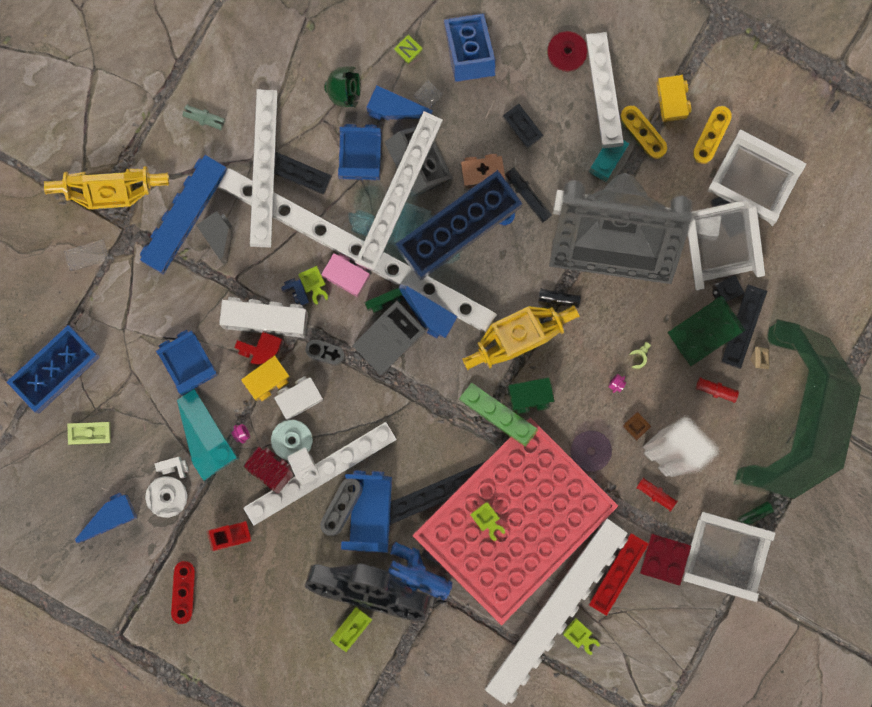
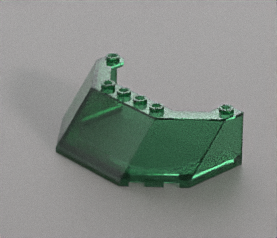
[733,319,862,499]

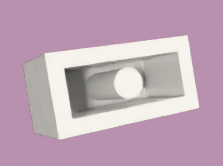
[274,376,323,420]

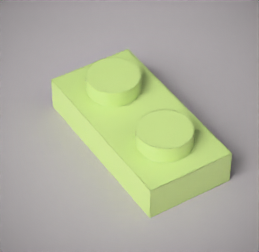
[67,422,111,445]

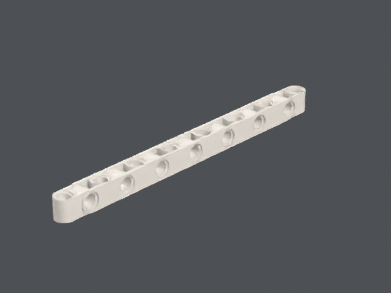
[218,168,497,333]

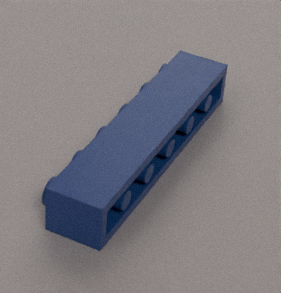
[140,155,227,275]

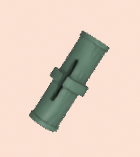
[182,104,225,131]

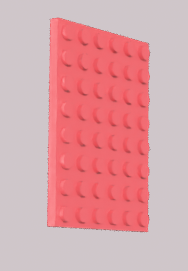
[412,417,618,625]

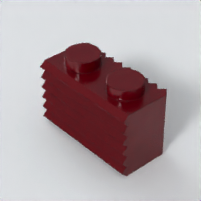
[243,447,293,494]

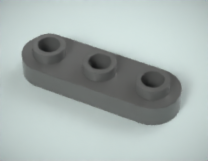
[320,479,363,536]

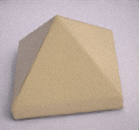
[750,347,769,369]

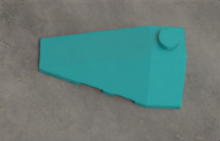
[177,389,239,481]

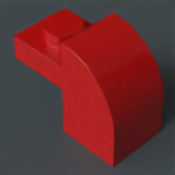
[234,332,283,366]
[206,521,251,552]

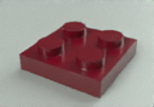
[639,534,691,586]

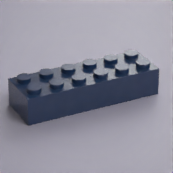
[396,170,523,281]

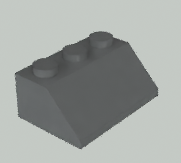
[384,127,453,197]

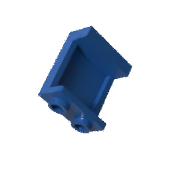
[338,124,381,180]
[156,330,218,395]

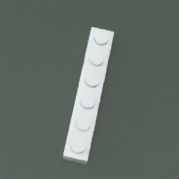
[586,32,623,148]

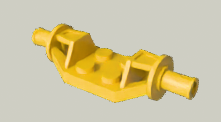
[44,166,170,209]
[462,305,580,371]

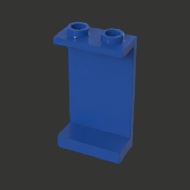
[341,471,392,552]

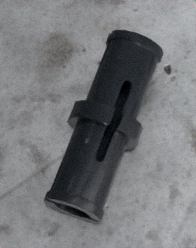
[538,288,581,309]

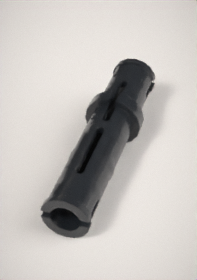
[505,167,552,223]

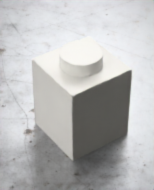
[287,447,320,486]

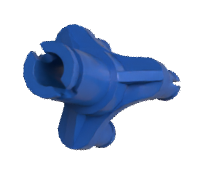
[388,541,453,601]

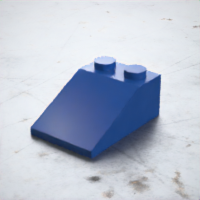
[444,14,495,82]

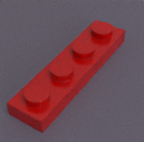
[588,533,649,616]

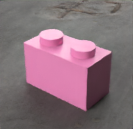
[321,253,370,298]

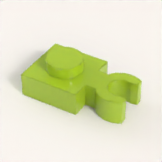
[298,266,328,305]
[470,502,506,541]
[562,618,600,655]

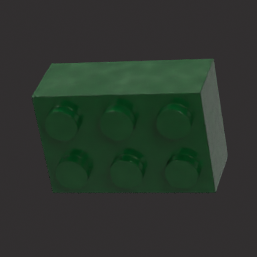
[667,296,745,367]

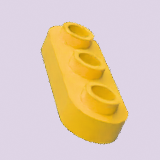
[620,106,667,159]
[693,106,732,164]

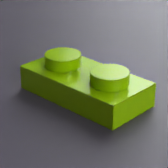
[330,607,372,652]

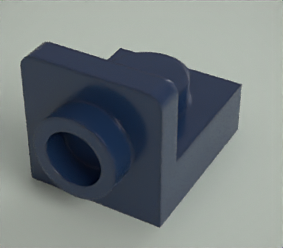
[281,278,311,307]

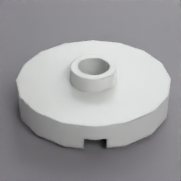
[145,476,188,518]

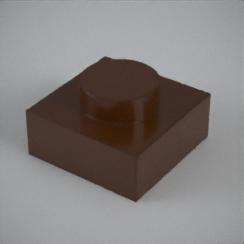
[622,412,652,441]

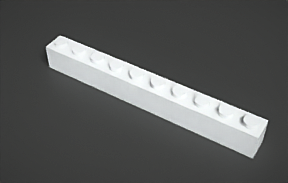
[485,519,628,705]

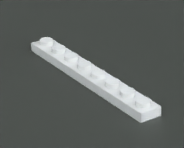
[250,89,277,248]
[355,112,443,272]
[243,422,397,526]

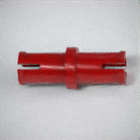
[696,377,739,403]
[636,477,678,512]

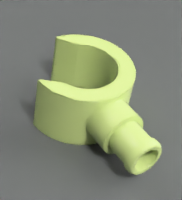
[629,342,651,369]

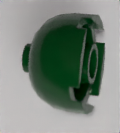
[324,66,361,107]

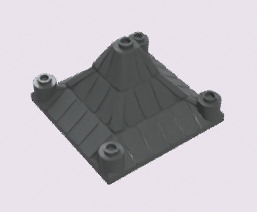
[549,173,693,284]

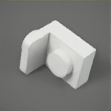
[154,457,188,478]

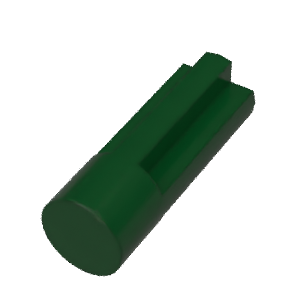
[737,501,774,525]

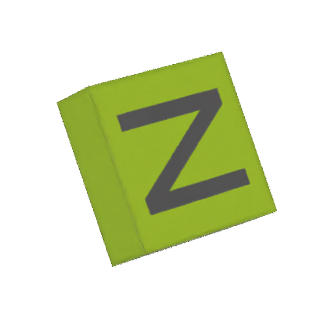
[394,35,423,64]

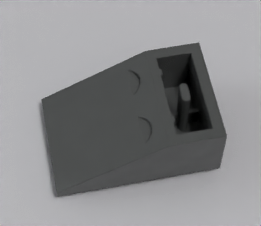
[353,301,426,376]

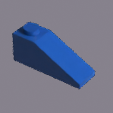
[366,85,433,120]
[399,284,458,339]
[75,493,137,543]

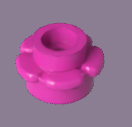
[608,373,627,393]
[232,424,250,443]

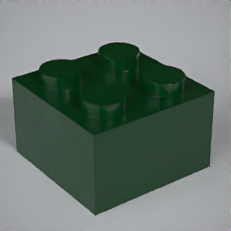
[507,377,555,415]

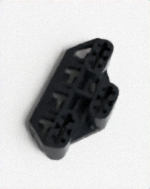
[305,564,430,620]

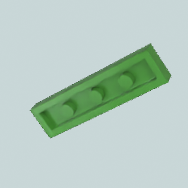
[459,383,538,447]

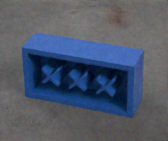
[7,325,100,414]

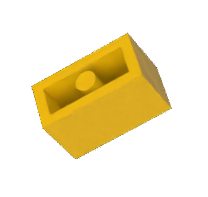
[656,75,691,122]
[241,356,291,401]

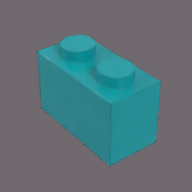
[589,140,630,182]

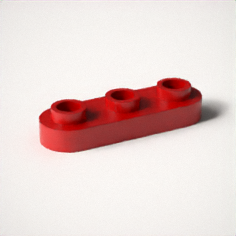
[171,561,196,624]

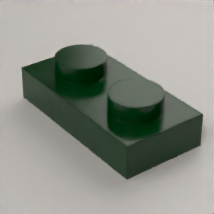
[364,288,404,313]

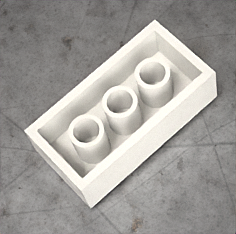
[219,297,308,338]

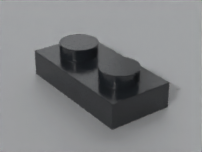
[502,104,544,149]

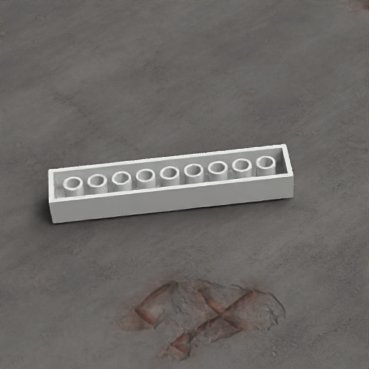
[643,418,718,477]

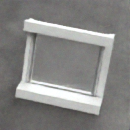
[707,129,806,226]
[688,200,765,290]
[683,512,775,602]

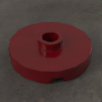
[547,31,588,72]

